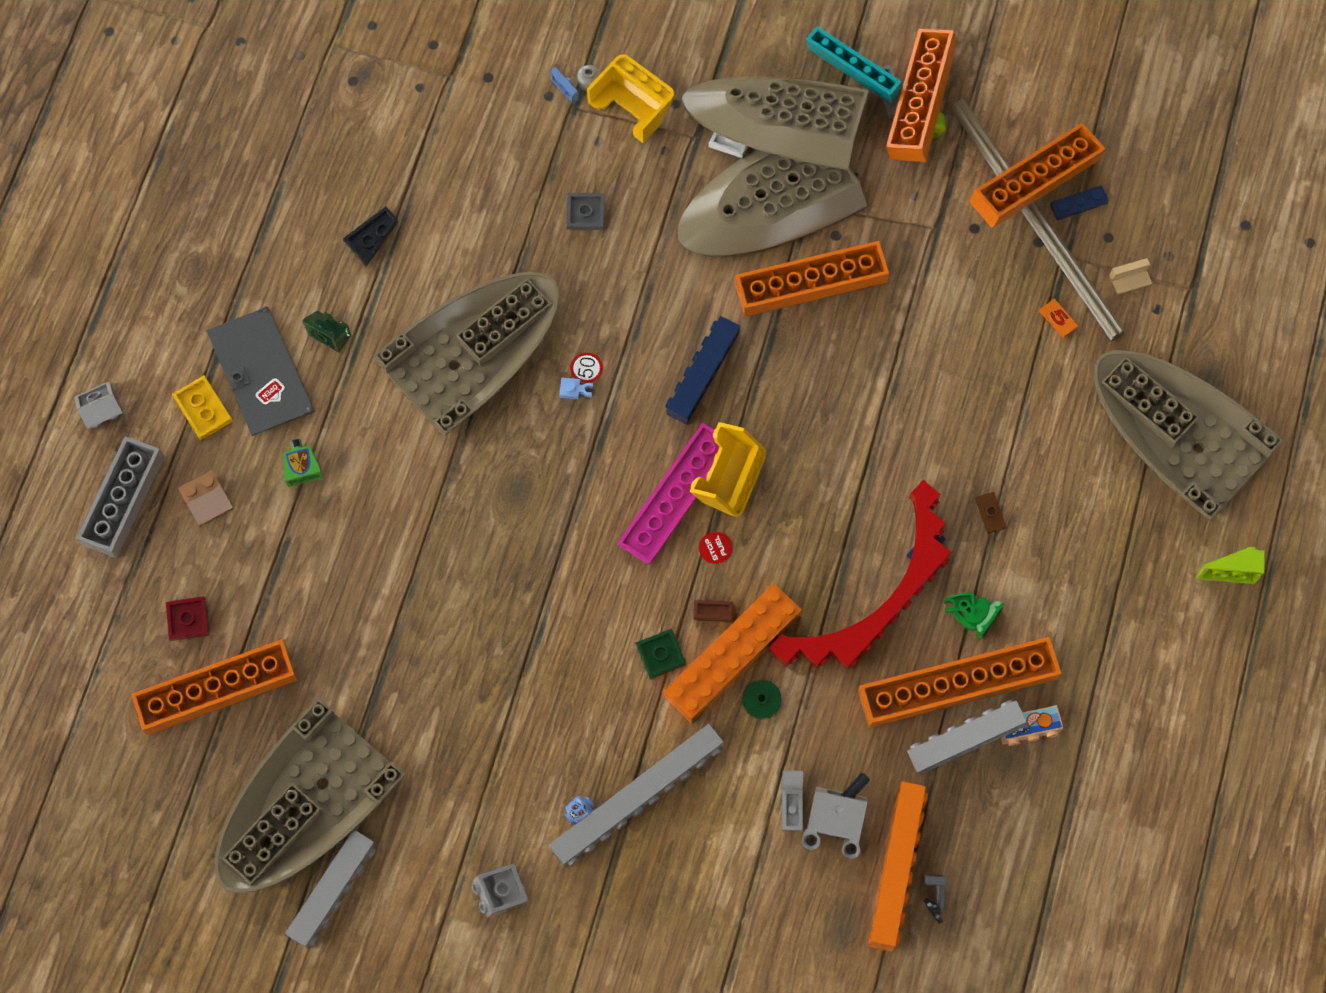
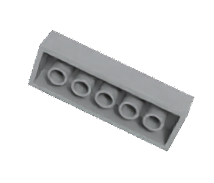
[76,436,165,558]

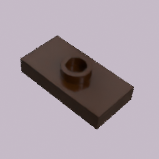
[975,492,1006,534]

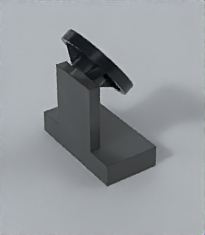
[922,874,947,924]

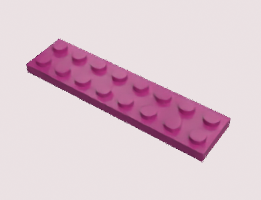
[617,422,720,566]

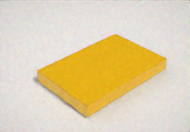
[172,375,233,441]

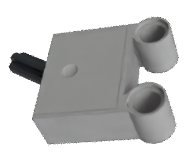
[802,772,870,859]

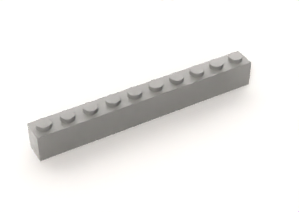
[549,724,723,867]

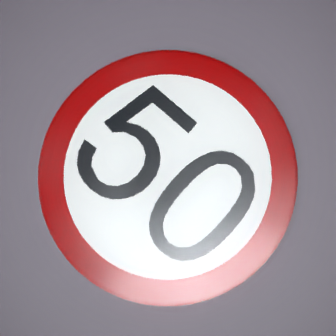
[570,352,603,383]

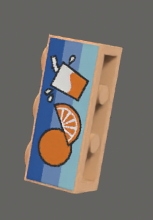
[1001,705,1063,746]

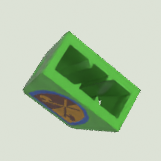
[283,439,324,487]

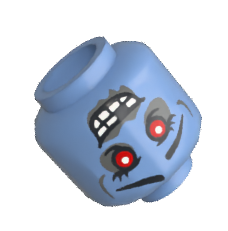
[565,796,595,825]

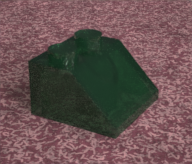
[302,310,351,353]

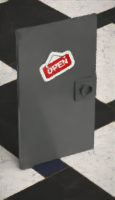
[206,306,314,436]

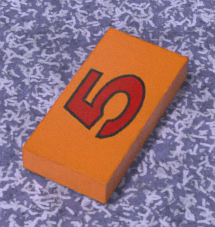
[1039,299,1078,339]

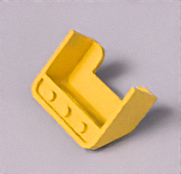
[587,54,674,143]
[690,422,766,517]

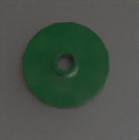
[742,680,782,720]

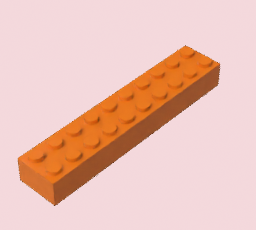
[858,637,1062,728]

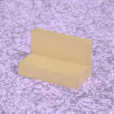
[1109,258,1152,295]

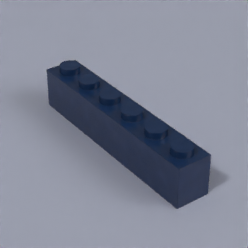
[665,316,740,425]

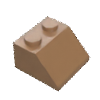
[178,470,234,527]

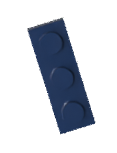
[1050,185,1109,221]

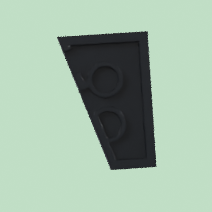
[343,206,398,267]

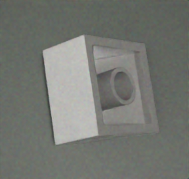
[74,381,122,429]

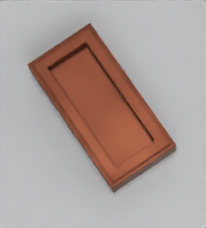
[693,600,733,622]

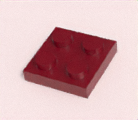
[166,596,209,641]

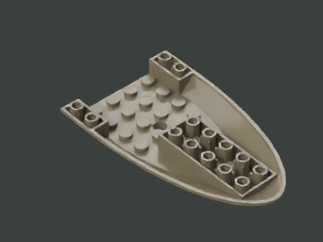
[682,76,871,170]
[678,149,867,256]
[374,272,559,436]
[1093,350,1283,520]
[215,698,406,893]

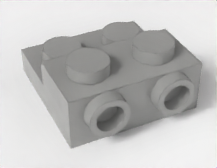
[472,864,528,917]

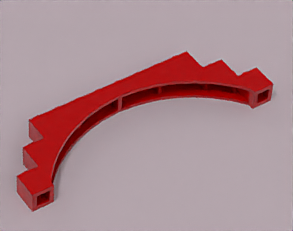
[768,480,951,669]

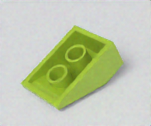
[1196,547,1265,584]

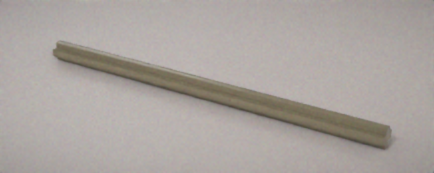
[951,99,1125,341]

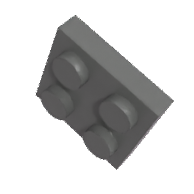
[567,193,605,230]

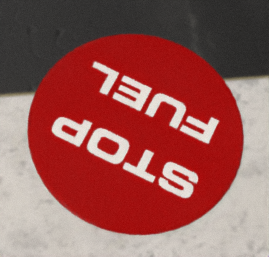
[699,532,732,564]

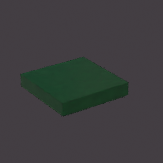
[635,628,686,680]

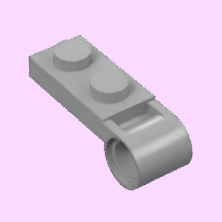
[782,770,803,831]

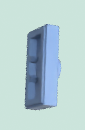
[550,67,578,104]

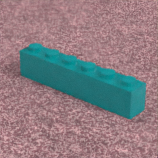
[806,26,903,105]

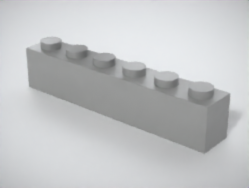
[907,700,1028,775]
[285,830,376,949]

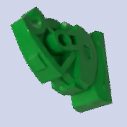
[944,592,1004,640]

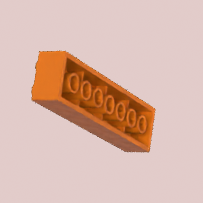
[886,29,957,162]
[969,123,1106,229]
[735,241,889,317]
[663,583,802,724]
[131,639,298,735]
[868,781,928,952]

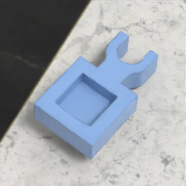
[559,378,593,399]

